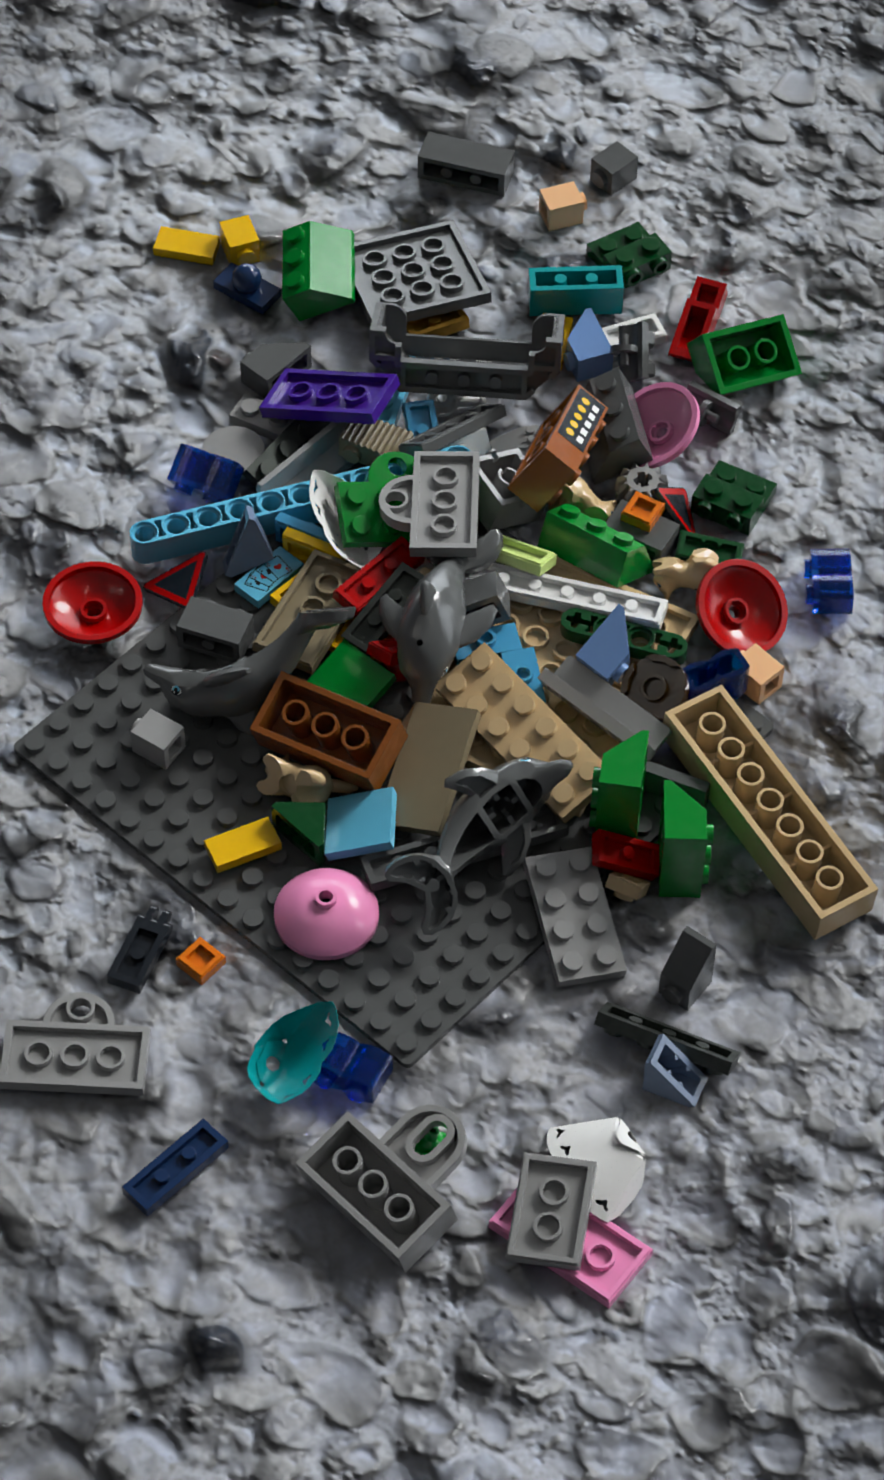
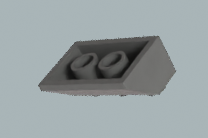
[585,367,653,485]

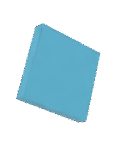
[325,787,397,861]

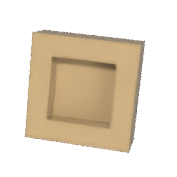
[605,871,650,902]

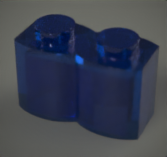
[167,443,245,504]
[803,548,854,614]
[683,648,750,702]
[310,1032,393,1104]

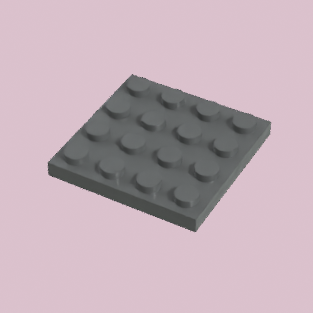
[354,220,492,325]

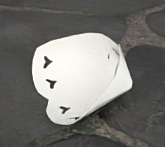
[309,469,382,568]
[547,1117,646,1223]

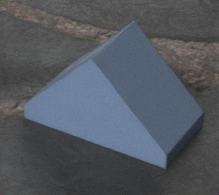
[223,505,274,577]
[642,1034,708,1108]

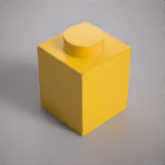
[219,215,261,266]

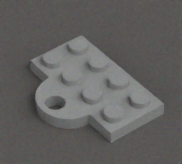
[379,451,480,557]
[0,992,151,1096]

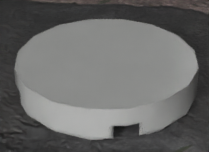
[201,426,265,482]

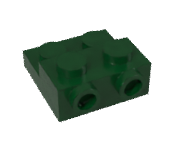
[586,222,672,289]
[691,460,777,536]

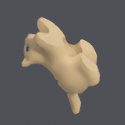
[548,477,617,522]
[652,548,719,600]
[256,753,359,803]

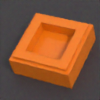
[620,491,665,533]
[176,937,226,985]

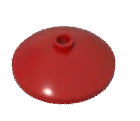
[696,559,788,655]
[42,561,143,644]

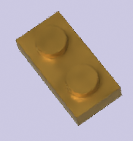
[407,309,470,336]

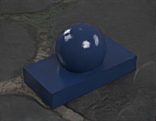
[213,262,281,315]

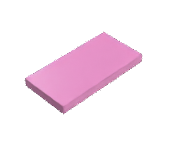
[488,1189,653,1309]

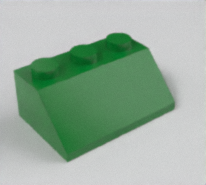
[282,221,355,321]
[687,314,802,395]
[537,504,653,588]
[589,730,649,839]
[658,780,714,898]

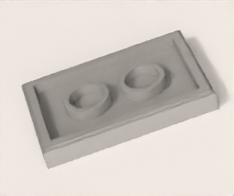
[505,1152,597,1271]

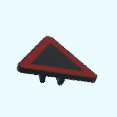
[654,487,696,533]
[143,551,208,609]

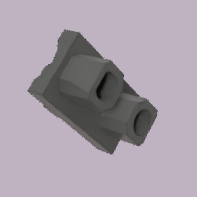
[610,321,655,382]
[687,381,743,435]

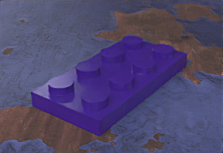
[259,368,400,424]

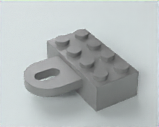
[296,1104,467,1273]

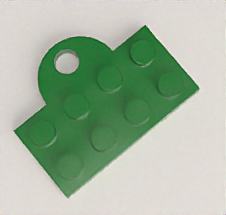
[334,451,414,548]

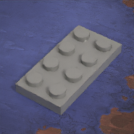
[523,847,627,988]

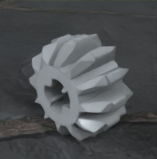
[615,462,669,504]

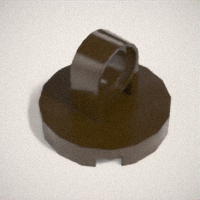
[620,654,690,722]

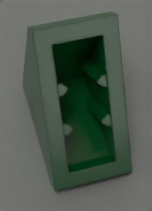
[271,802,326,867]

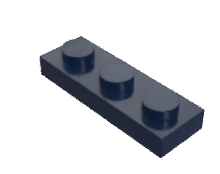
[122,1118,229,1217]

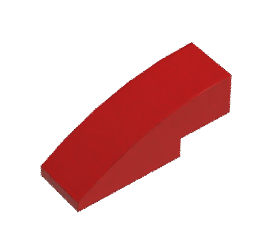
[668,276,728,362]

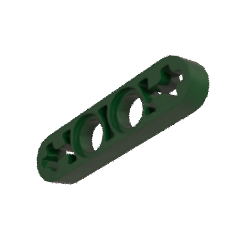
[560,608,688,665]

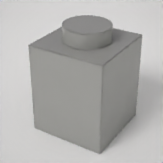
[130,708,186,770]

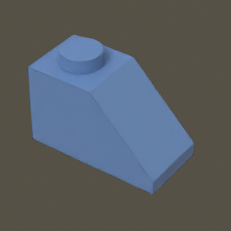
[563,308,614,382]
[576,604,630,685]

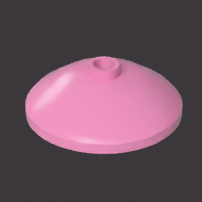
[634,382,700,468]
[274,868,379,960]

